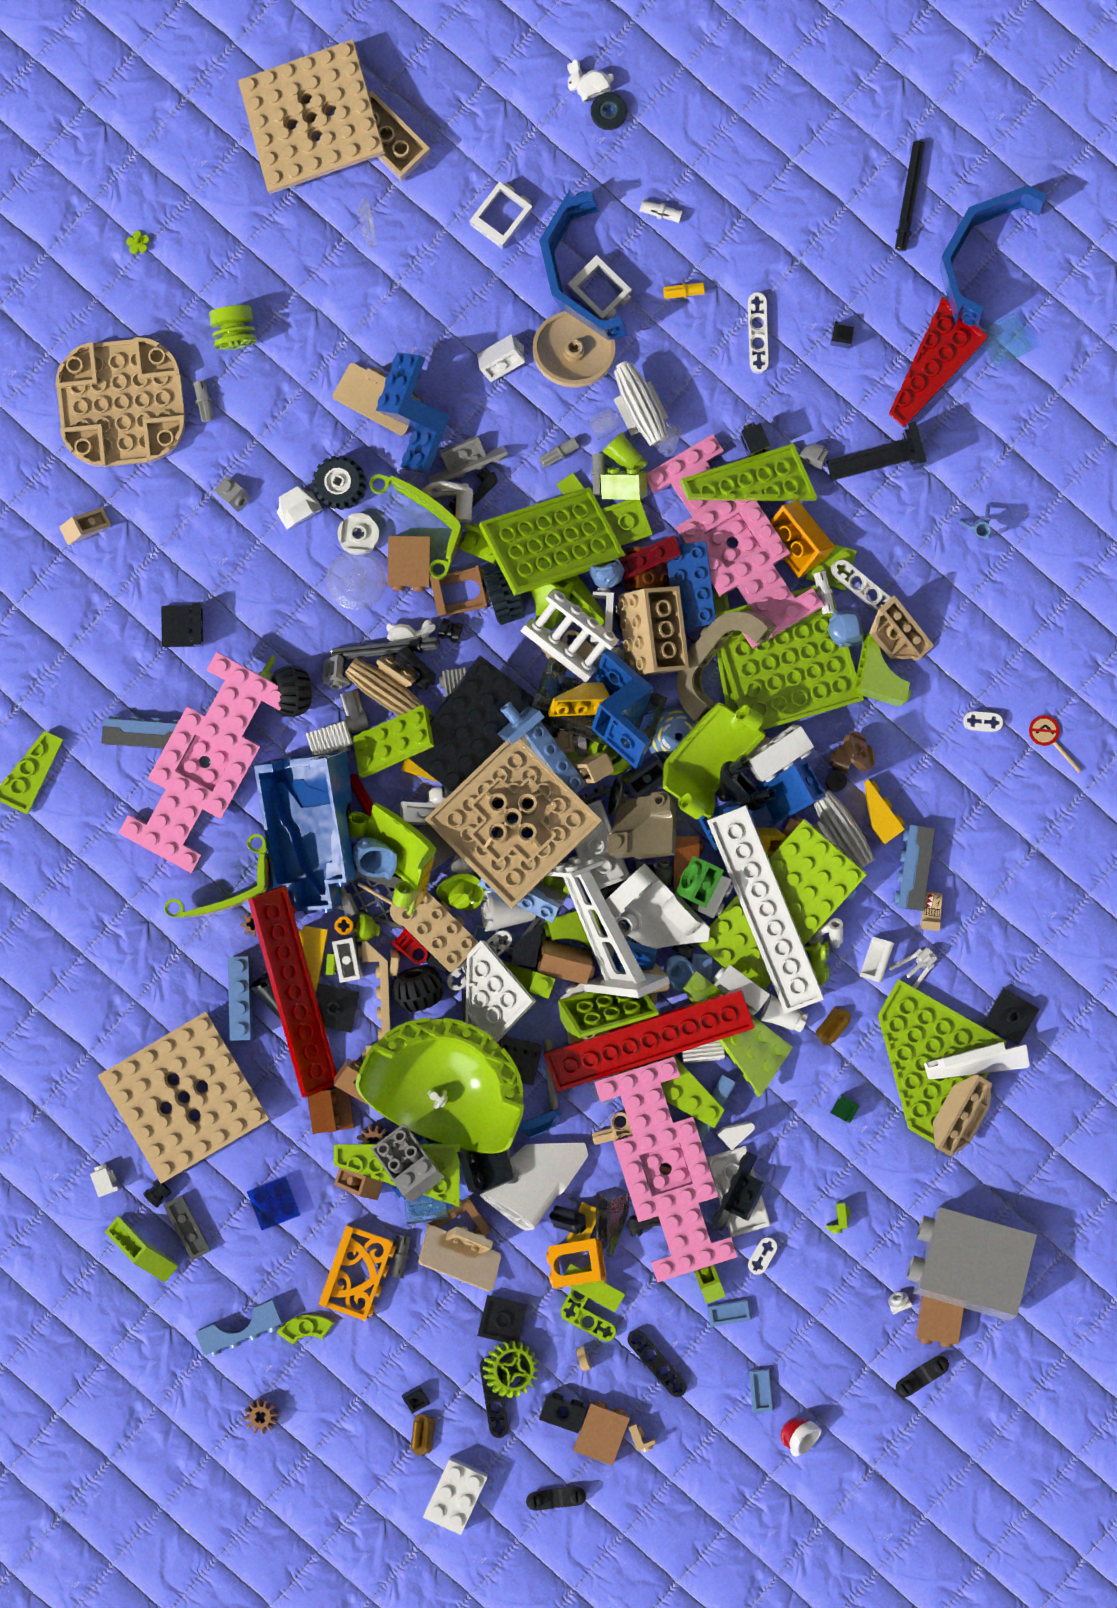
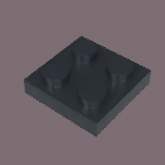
[477,1294,528,1346]

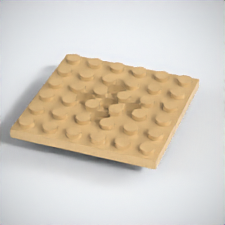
[238,39,385,194]
[424,738,602,909]
[97,1011,269,1184]

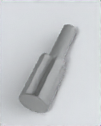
[339,886,359,917]

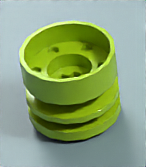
[209,305,257,350]

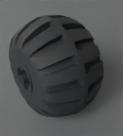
[271,665,312,717]
[392,966,443,1012]

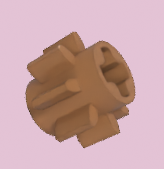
[240,913,257,937]

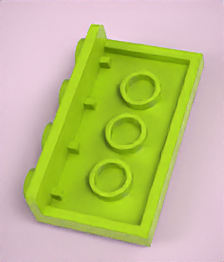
[353,705,434,778]

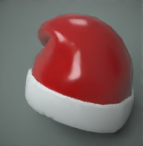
[780,1417,822,1457]

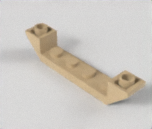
[358,941,391,1062]

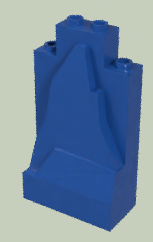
[254,751,356,914]

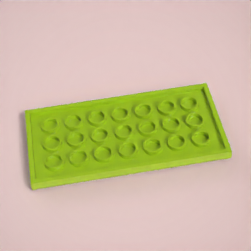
[699,818,868,990]

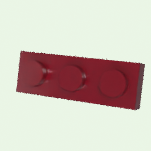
[619,535,683,580]

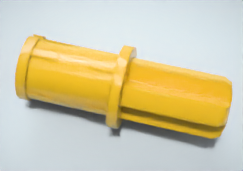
[663,282,705,299]

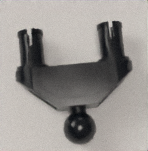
[717,757,777,810]

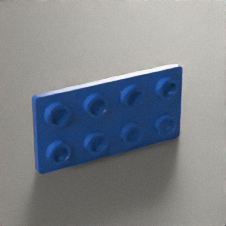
[667,541,716,628]

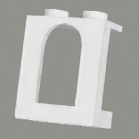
[590,588,614,646]

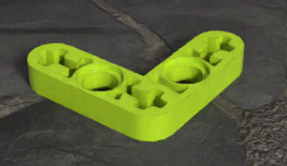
[560,1265,616,1341]

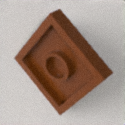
[308,1088,354,1134]

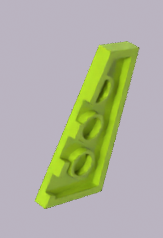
[0,731,64,815]

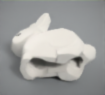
[567,59,614,103]
[386,620,436,653]

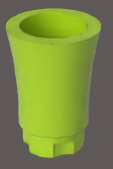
[602,431,648,471]

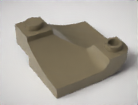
[608,791,676,859]

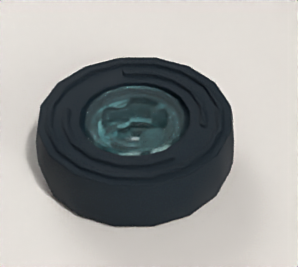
[591,93,627,130]

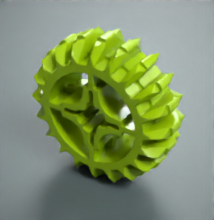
[483,1340,539,1398]

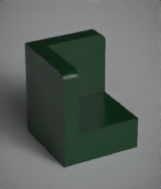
[830,1095,860,1124]

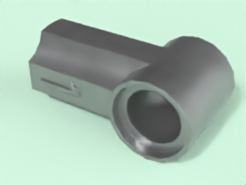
[340,690,370,734]

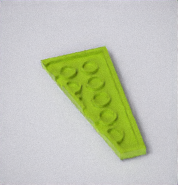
[683,971,793,1097]
[615,1022,725,1128]

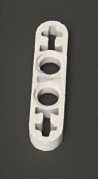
[747,292,769,374]
[831,560,891,612]
[447,929,512,991]

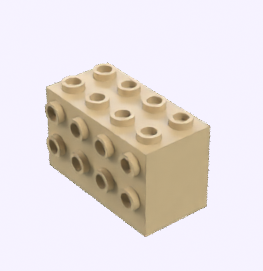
[618,586,689,677]

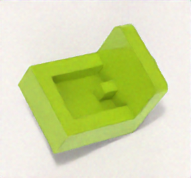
[825,1202,850,1234]

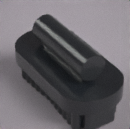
[549,1205,586,1235]

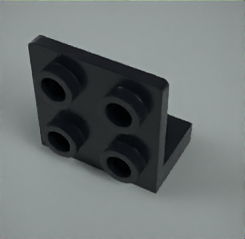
[161,603,204,647]
[500,1036,543,1085]
[457,1149,515,1195]

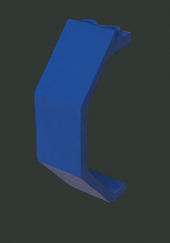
[940,185,1047,327]
[539,189,628,341]
[698,759,826,854]

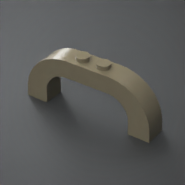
[677,611,777,721]

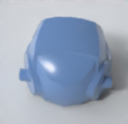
[828,611,864,648]
[352,837,397,880]

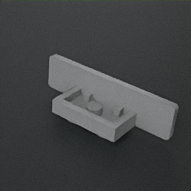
[428,435,508,483]

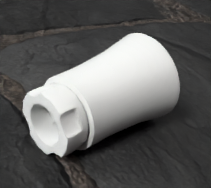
[760,994,808,1032]

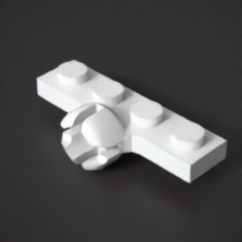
[400,787,452,826]

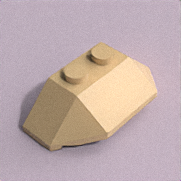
[869,595,934,660]
[933,1074,992,1157]

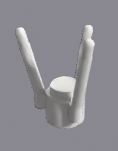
[889,948,938,989]

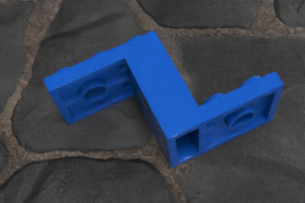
[376,352,450,474]
[591,649,654,769]

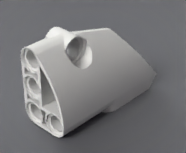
[605,864,710,949]
[480,1143,588,1231]

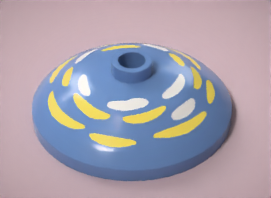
[647,707,699,764]

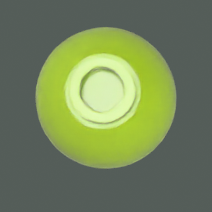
[354,913,380,942]

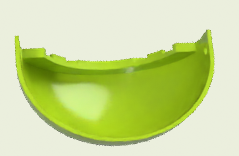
[355,1017,524,1153]

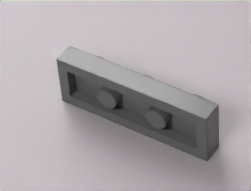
[163,1195,211,1260]

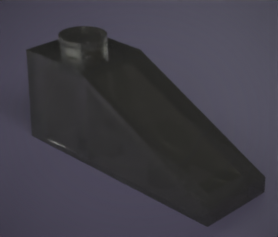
[596,1187,629,1257]

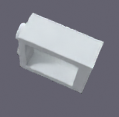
[470,182,532,249]
[567,255,632,320]
[712,965,770,1015]

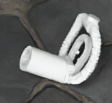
[422,481,473,523]

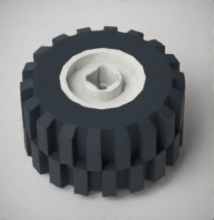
[312,456,367,510]
[484,571,525,625]

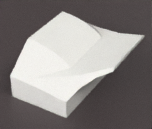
[277,486,323,531]

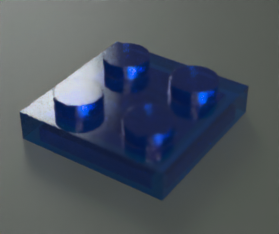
[247,1176,301,1230]

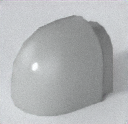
[799,443,829,469]

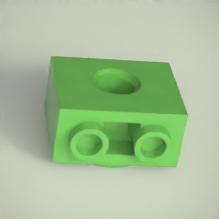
[675,856,724,908]

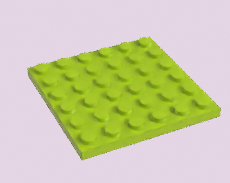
[716,581,864,730]

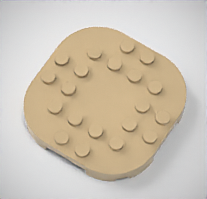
[56,337,186,467]

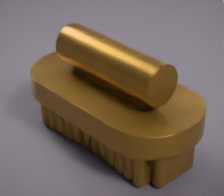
[815,1006,851,1045]
[411,1414,436,1455]

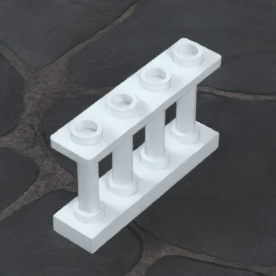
[521,589,619,682]

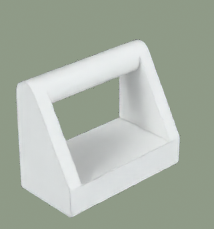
[859,937,894,983]
[716,1121,755,1150]

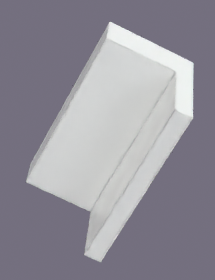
[477,334,525,382]

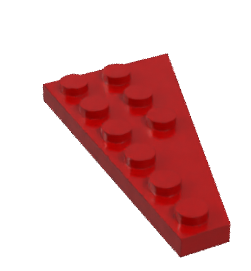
[889,296,988,428]

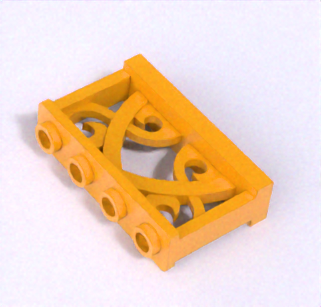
[318,1224,396,1321]

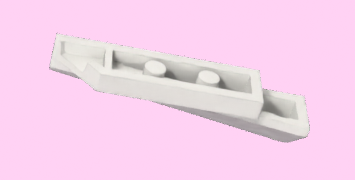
[924,1042,1030,1079]

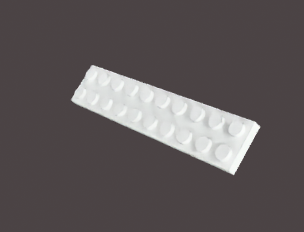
[707,805,825,1014]

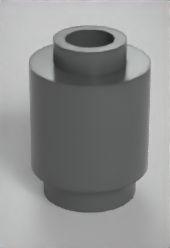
[653,860,674,888]

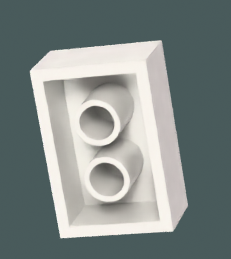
[744,724,814,782]
[423,1457,488,1535]

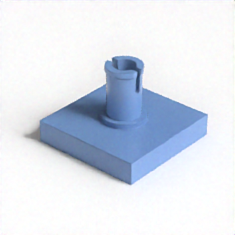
[498,702,544,744]

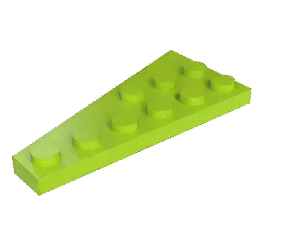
[680,443,817,501]
[334,1144,460,1207]

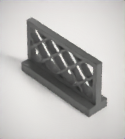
[335,869,404,929]

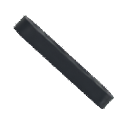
[627,1329,687,1397]
[480,1356,508,1438]

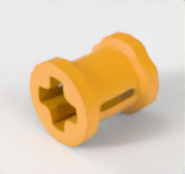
[334,916,354,935]

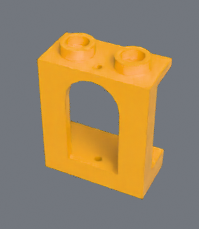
[546,1238,607,1289]

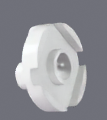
[338,513,379,555]

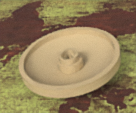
[533,311,616,388]

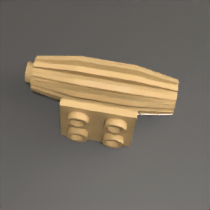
[344,654,424,715]

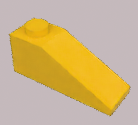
[298,926,329,992]

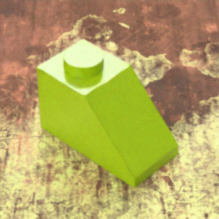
[694,1265,726,1304]

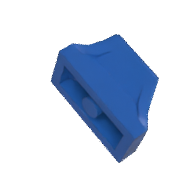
[518,1108,562,1138]

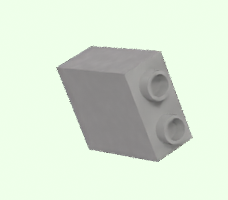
[906,1207,1037,1321]

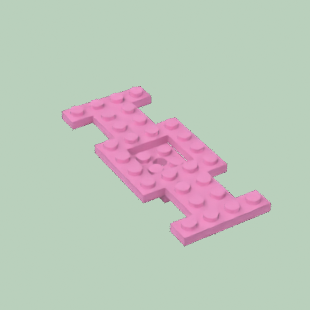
[647,434,824,649]
[119,651,281,873]
[594,1056,737,1282]

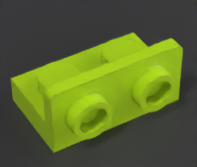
[459,523,497,565]

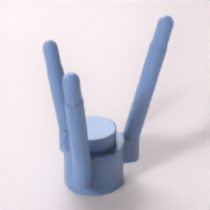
[958,503,991,541]

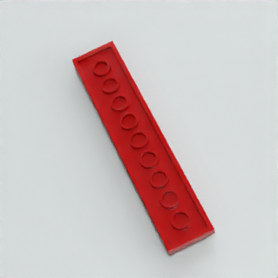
[248,885,337,1098]
[543,988,755,1092]

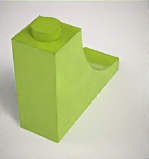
[530,579,574,631]
[853,632,911,707]
[543,909,608,954]
[501,960,555,999]
[105,1216,178,1283]

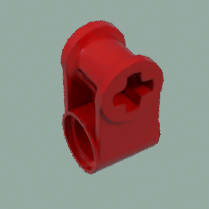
[390,927,430,964]

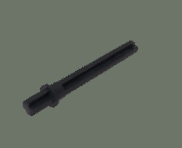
[895,141,925,252]
[331,637,440,659]

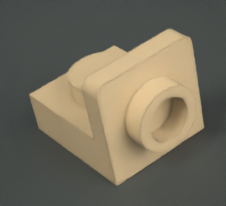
[628,1422,657,1452]

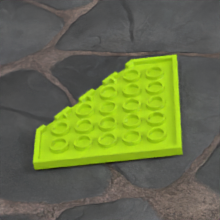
[877,979,1007,1144]

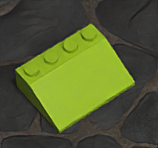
[558,992,659,1038]

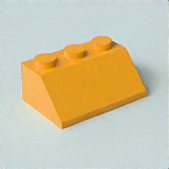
[770,501,835,578]

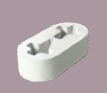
[963,711,1003,732]
[748,1237,777,1275]

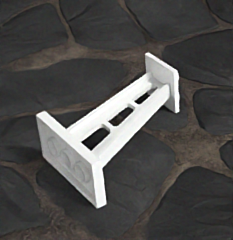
[547,856,670,998]

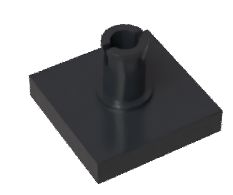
[316,983,360,1033]
[982,988,1039,1045]

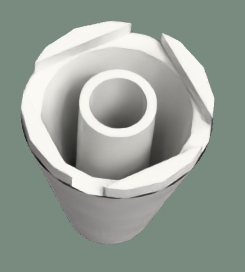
[481,890,537,931]

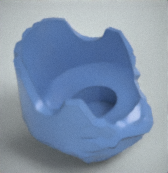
[589,558,625,589]
[663,955,695,993]

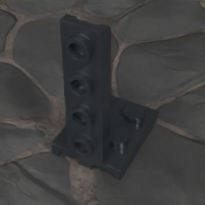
[826,421,927,482]

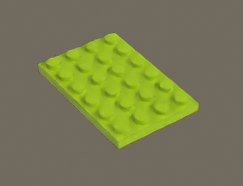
[479,487,626,596]

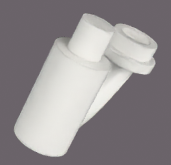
[808,918,843,948]

